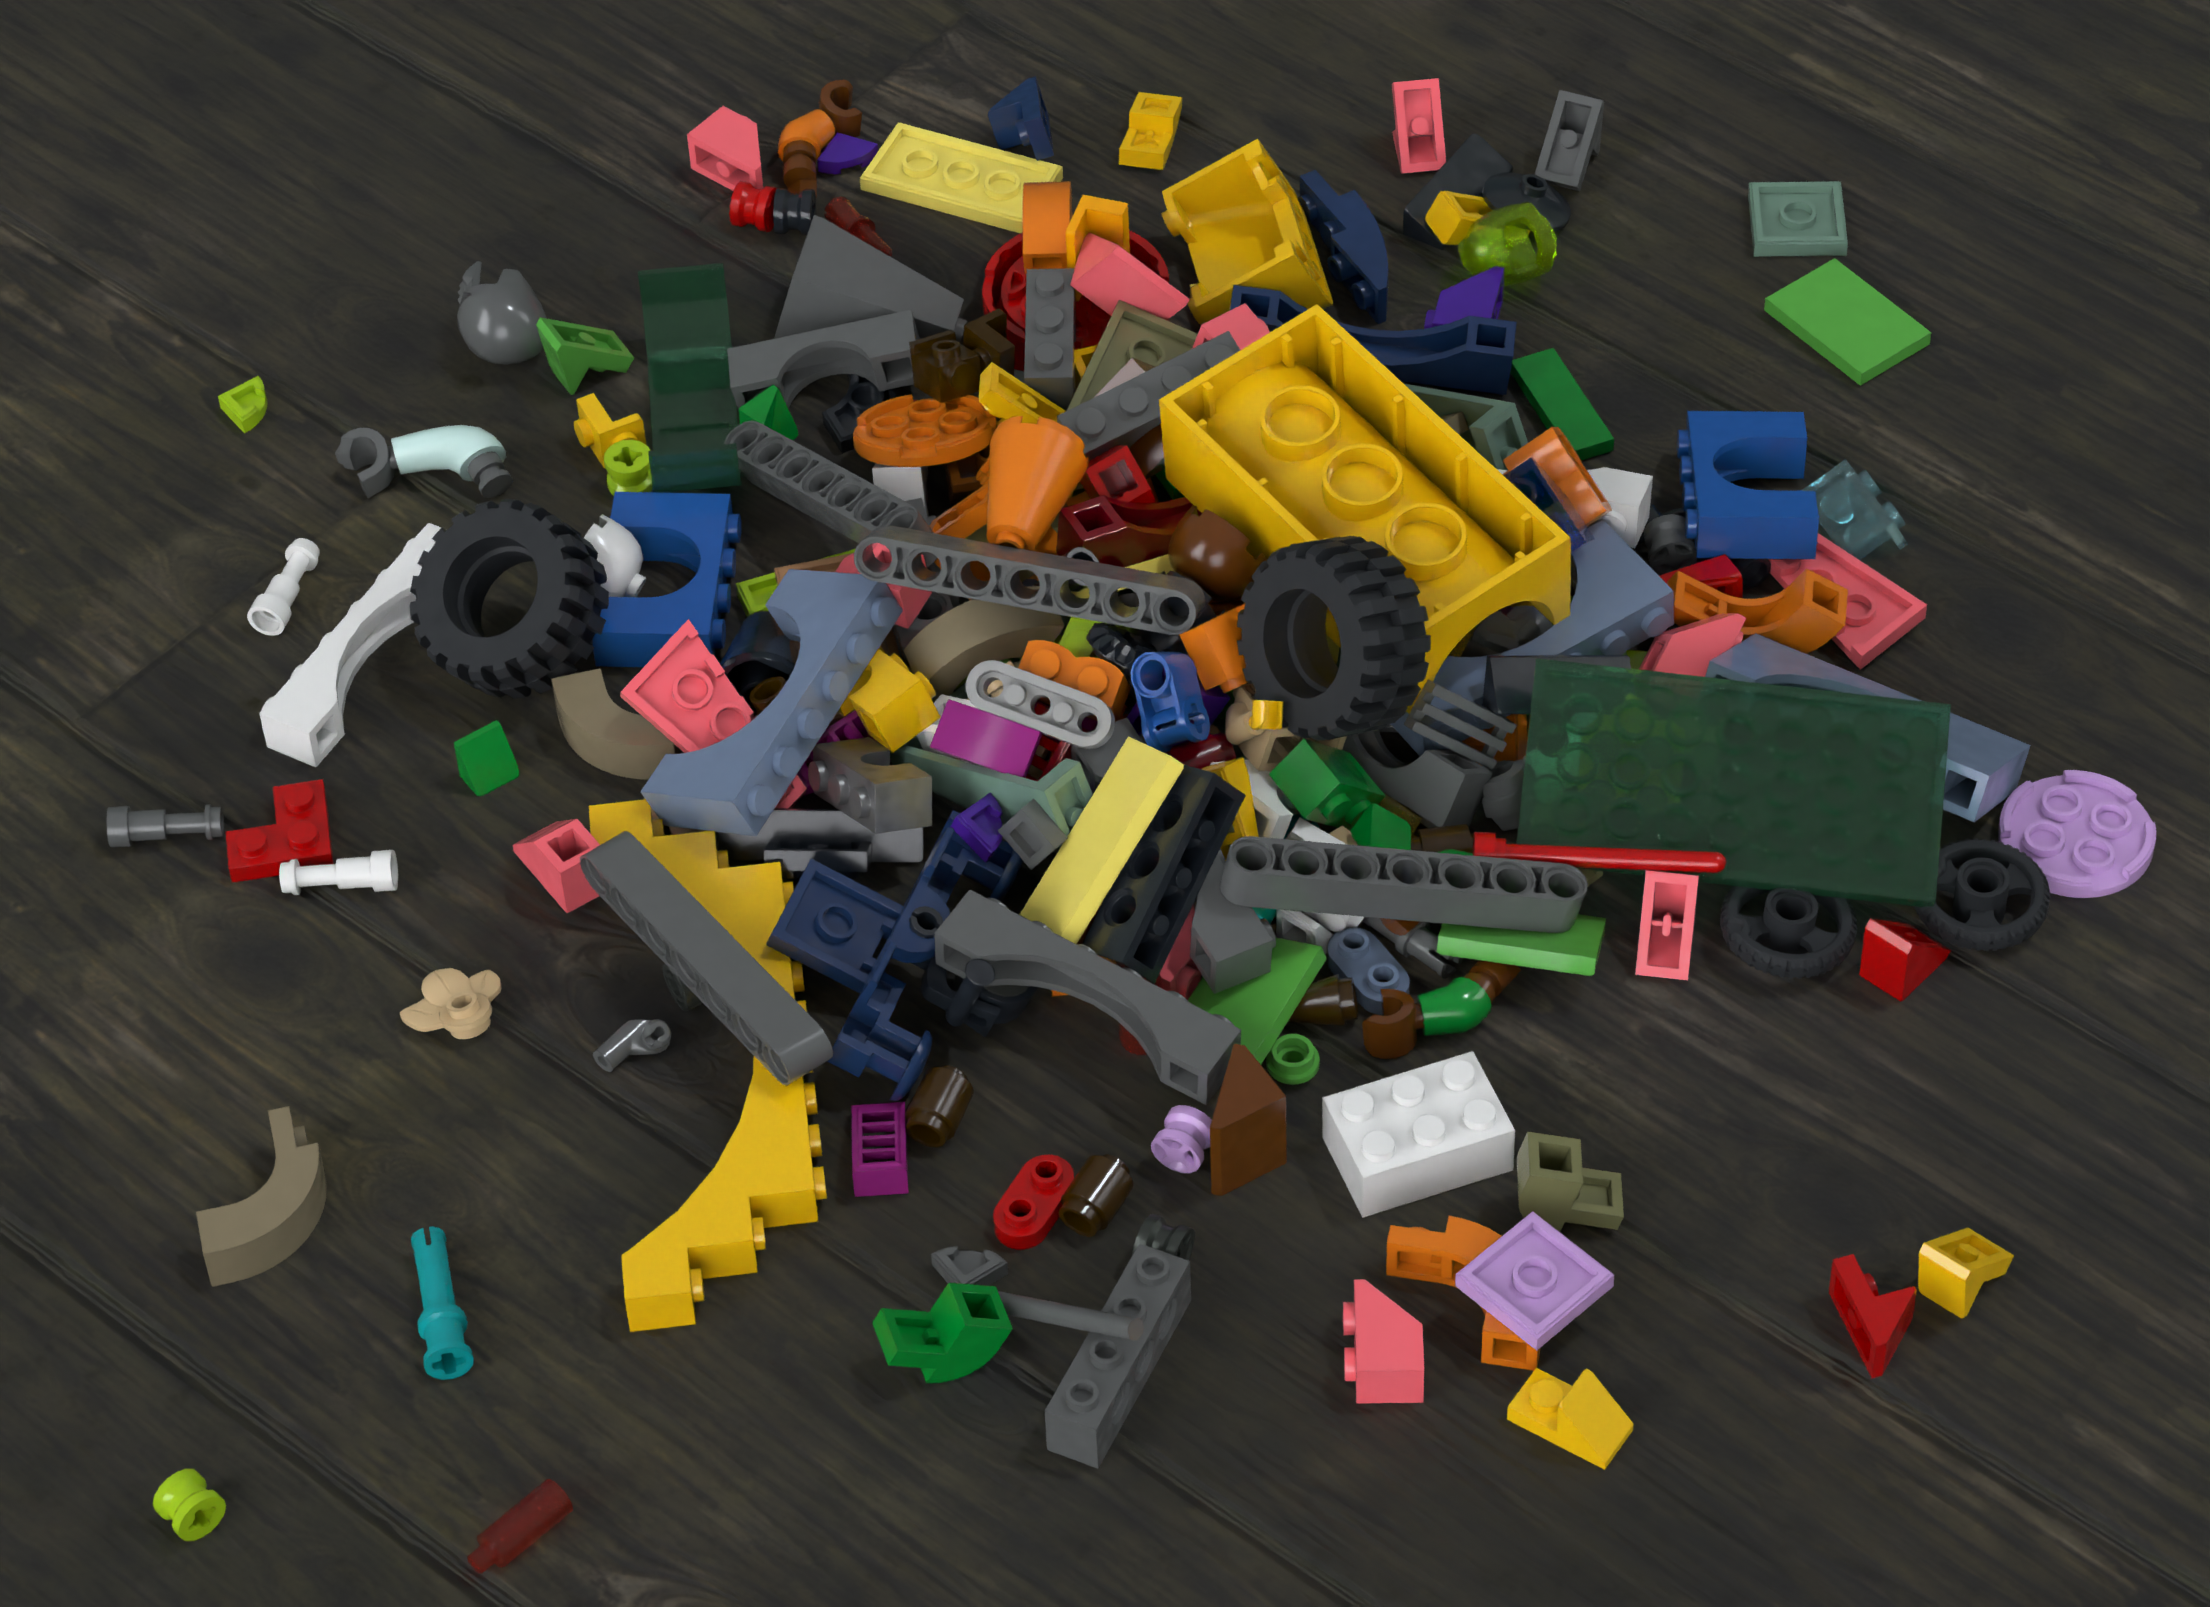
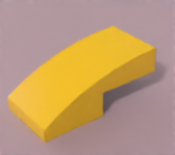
[1119,92,1182,170]

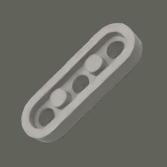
[966,660,1115,749]

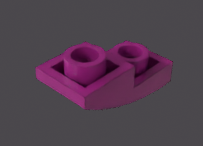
[930,699,1042,778]

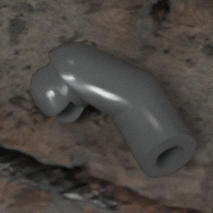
[593,1019,672,1072]

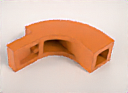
[1023,181,1073,274]
[1667,568,1848,654]
[1386,1216,1540,1371]

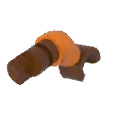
[778,79,862,198]

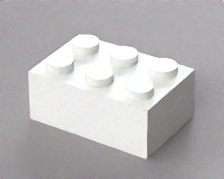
[1322,1051,1515,1218]

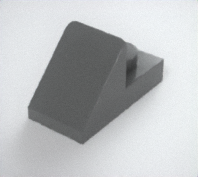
[1534,90,1604,191]

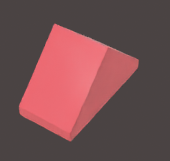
[1635,870,1699,980]

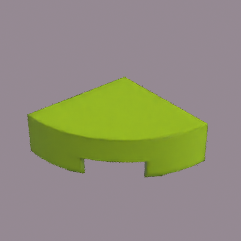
[218,376,267,434]

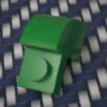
[872,1283,1013,1384]

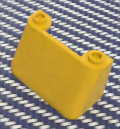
[1162,139,1333,325]

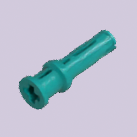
[411,1227,474,1380]

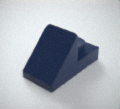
[988,76,1054,161]

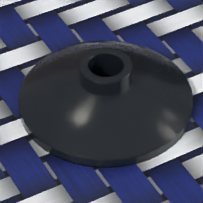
[1482,172,1571,232]

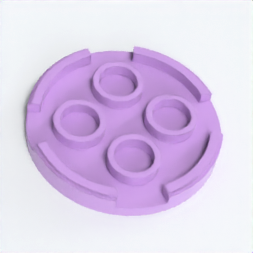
[1998,770,2156,898]

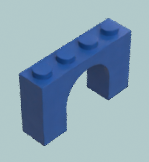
[1677,411,1819,559]
[592,492,741,667]

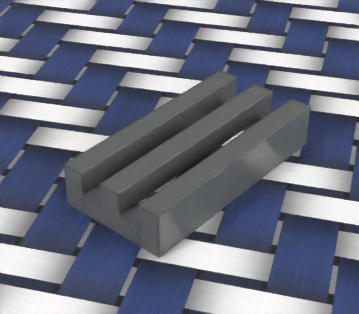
[1404,679,1517,770]

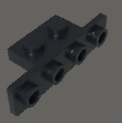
[719,808,924,879]

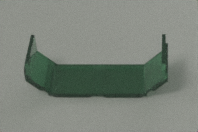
[638,263,742,493]

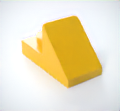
[979,362,1066,426]
[1918,1228,2014,1318]
[1507,1368,1634,1470]

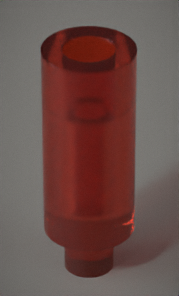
[467,1479,573,1574]

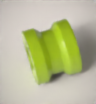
[604,440,655,496]
[153,1469,226,1541]

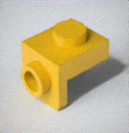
[574,393,646,468]

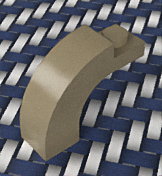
[903,586,1065,703]
[551,668,684,780]
[196,1106,327,1287]

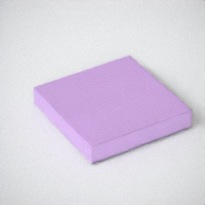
[1455,1211,1614,1351]

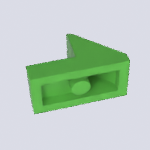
[536,317,634,395]

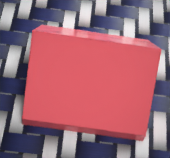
[1070,232,1190,320]

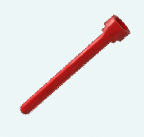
[1473,832,1726,873]

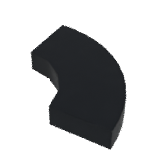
[822,374,899,454]

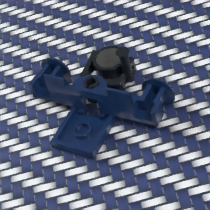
[766,810,1038,1101]

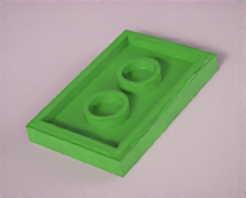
[1764,258,1931,386]
[1437,914,1606,976]
[1188,937,1327,1065]

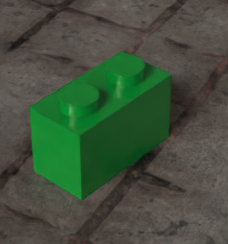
[1269,738,1386,831]

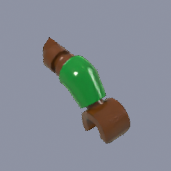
[1362,960,1521,1059]

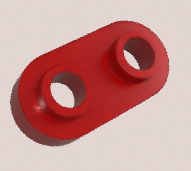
[993,1155,1074,1250]

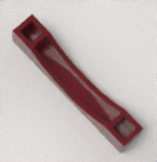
[1056,495,1202,567]

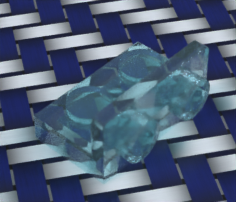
[1802,459,1908,560]

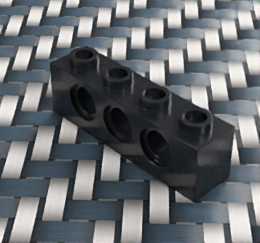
[1082,765,1246,984]

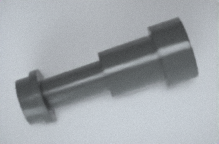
[107,804,224,847]

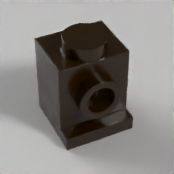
[909,330,981,403]

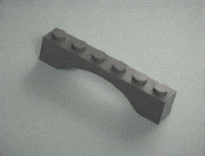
[1071,717,1276,994]
[935,890,1241,1105]

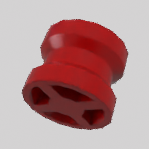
[729,181,777,232]

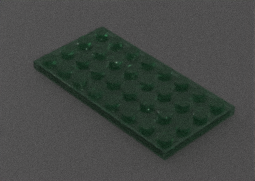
[1516,658,1951,907]

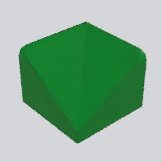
[738,385,799,440]

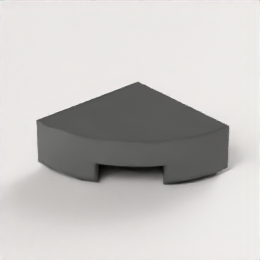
[931,1246,1008,1286]

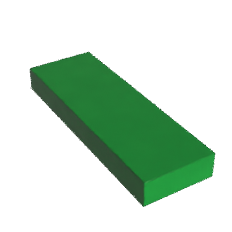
[1510,348,1614,461]

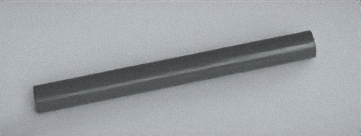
[998,1291,1144,1341]

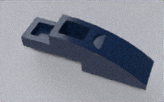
[1297,170,1388,324]

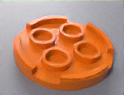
[853,394,997,467]

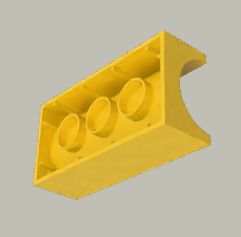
[1159,304,1571,713]

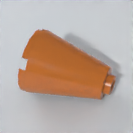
[986,416,1089,551]

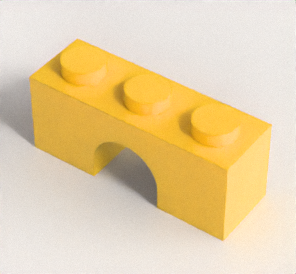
[838,646,941,753]

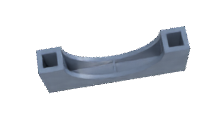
[1390,520,1674,756]
[641,569,903,836]
[1696,633,2031,822]

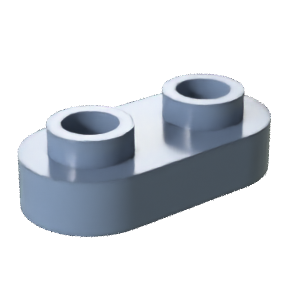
[1327,928,1410,1015]

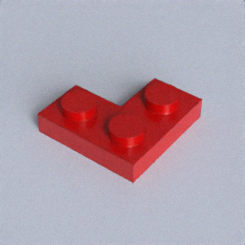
[225,779,334,883]

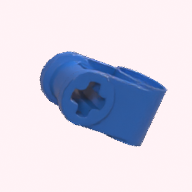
[1131,652,1210,753]

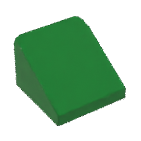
[454,720,520,797]
[1350,803,1411,850]

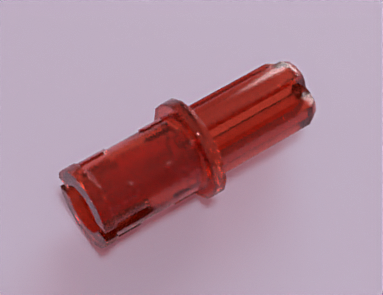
[824,197,892,257]

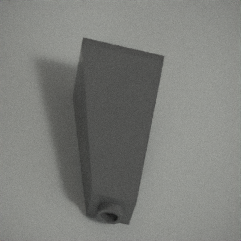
[774,215,967,343]

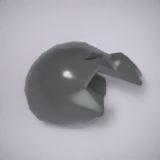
[457,261,546,365]

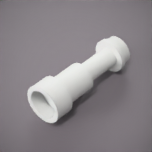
[247,538,320,636]
[279,850,398,895]

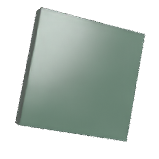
[1748,181,1848,257]

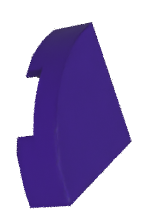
[817,132,878,174]
[950,793,1003,863]

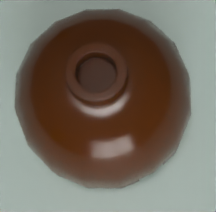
[1168,505,1267,602]

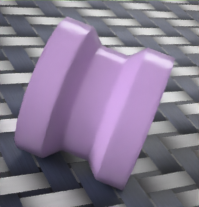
[1151,1105,1212,1173]

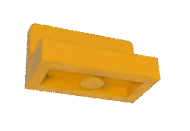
[1066,195,1130,302]

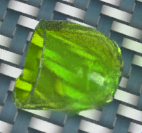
[1458,202,1557,286]

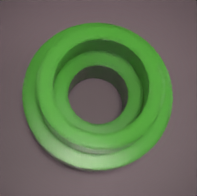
[1266,1034,1320,1085]

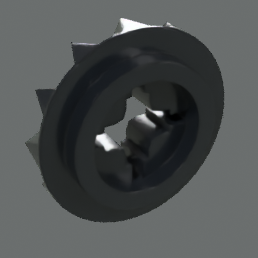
[1086,623,1157,676]

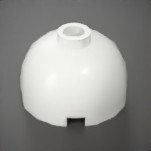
[584,514,646,597]

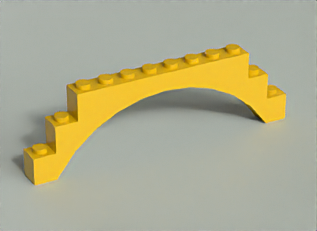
[589,799,827,1332]

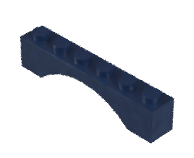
[1230,285,1517,395]

